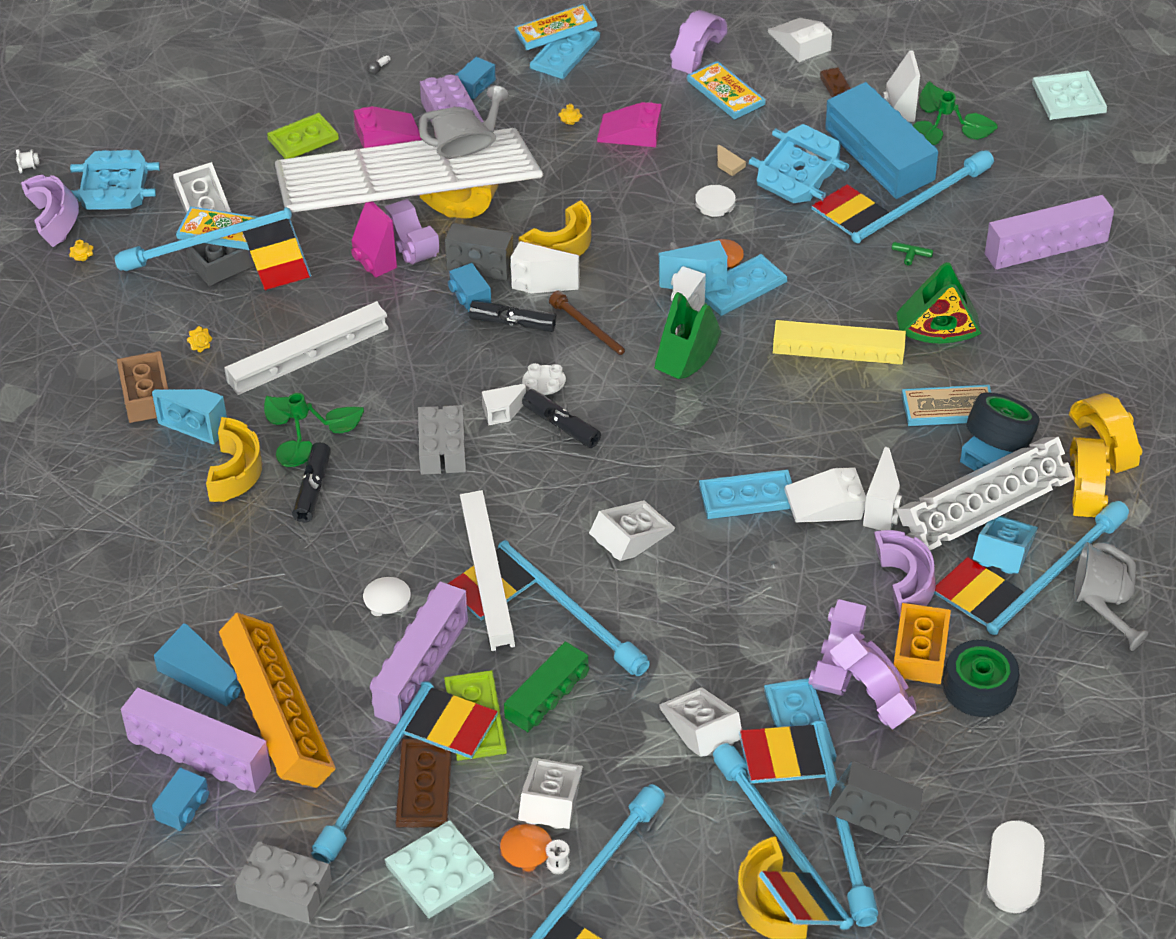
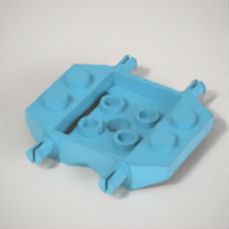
[749,124,849,203]
[70,150,160,210]

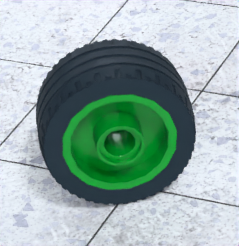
[966,392,1040,452]
[943,639,1019,717]

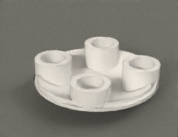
[522,363,566,395]
[363,577,411,616]

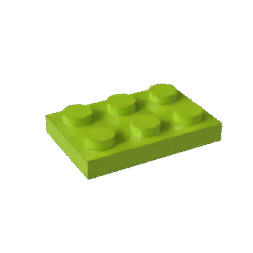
[267,113,339,159]

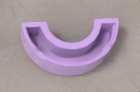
[670,10,727,74]
[21,175,79,247]
[385,199,439,264]
[874,530,936,619]
[809,599,866,696]
[830,632,916,730]

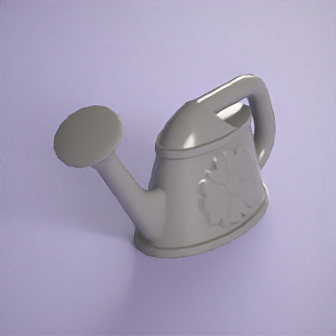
[419,85,509,158]
[1073,542,1149,651]

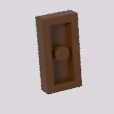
[820,67,851,97]

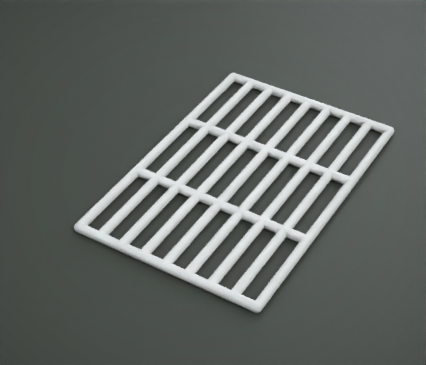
[275,128,543,213]

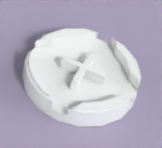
[695,185,736,217]

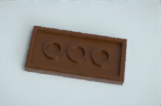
[396,739,452,827]

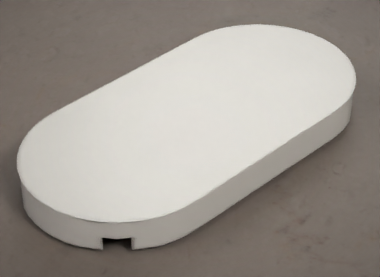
[986,821,1045,913]

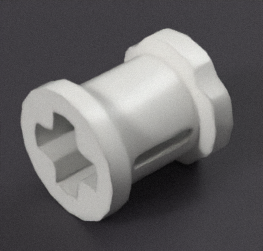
[546,840,570,874]

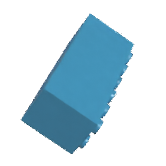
[825,82,938,199]

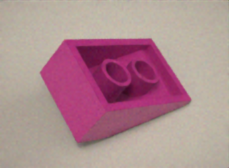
[597,102,661,147]
[353,106,422,148]
[351,201,397,278]

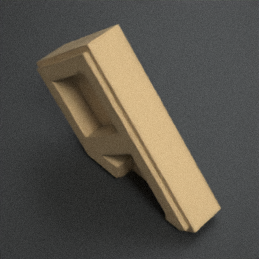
[717,145,746,176]

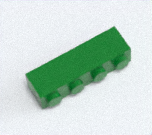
[504,641,589,733]

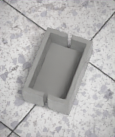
[418,405,466,475]
[235,842,332,924]

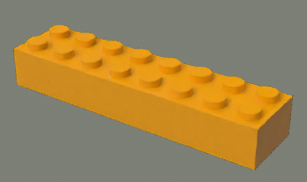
[219,612,336,788]

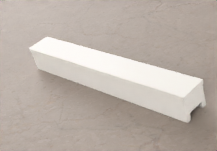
[224,302,388,395]
[460,490,515,651]

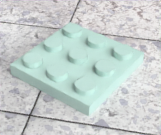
[1032,71,1107,120]
[385,820,494,918]

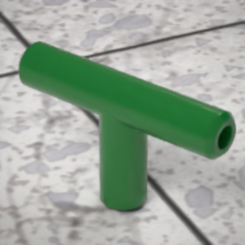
[891,242,934,266]

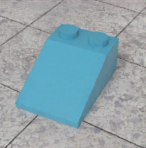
[659,240,727,292]
[152,389,227,445]
[972,516,1038,574]

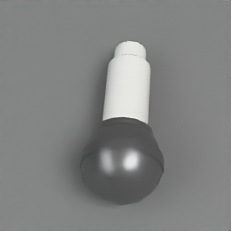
[367,55,390,74]

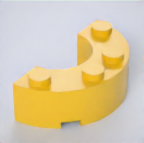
[419,184,498,218]
[519,200,591,256]
[1069,393,1142,474]
[206,417,262,502]
[1069,437,1110,517]
[737,836,808,939]

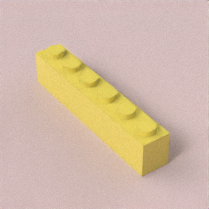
[773,320,906,365]

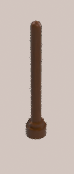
[549,290,625,355]

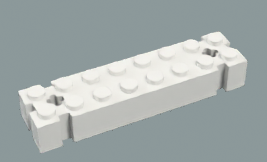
[897,437,1074,550]

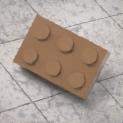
[117,351,168,423]

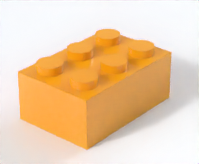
[894,603,951,684]

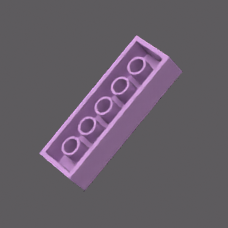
[420,75,484,122]
[985,195,1114,270]
[370,582,468,725]
[121,687,271,793]

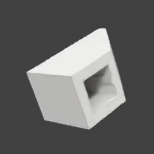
[482,383,526,425]

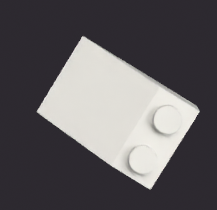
[768,18,832,62]
[882,51,920,122]
[173,162,231,214]
[511,241,580,293]
[671,266,706,335]
[863,447,902,531]
[784,468,866,523]
[589,500,675,561]
[659,687,742,757]
[518,758,583,829]

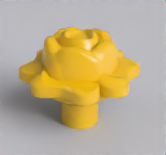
[558,104,582,125]
[69,240,93,261]
[187,326,212,353]

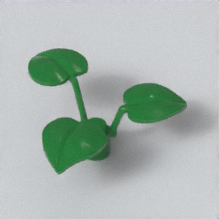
[913,81,998,145]
[264,393,364,467]

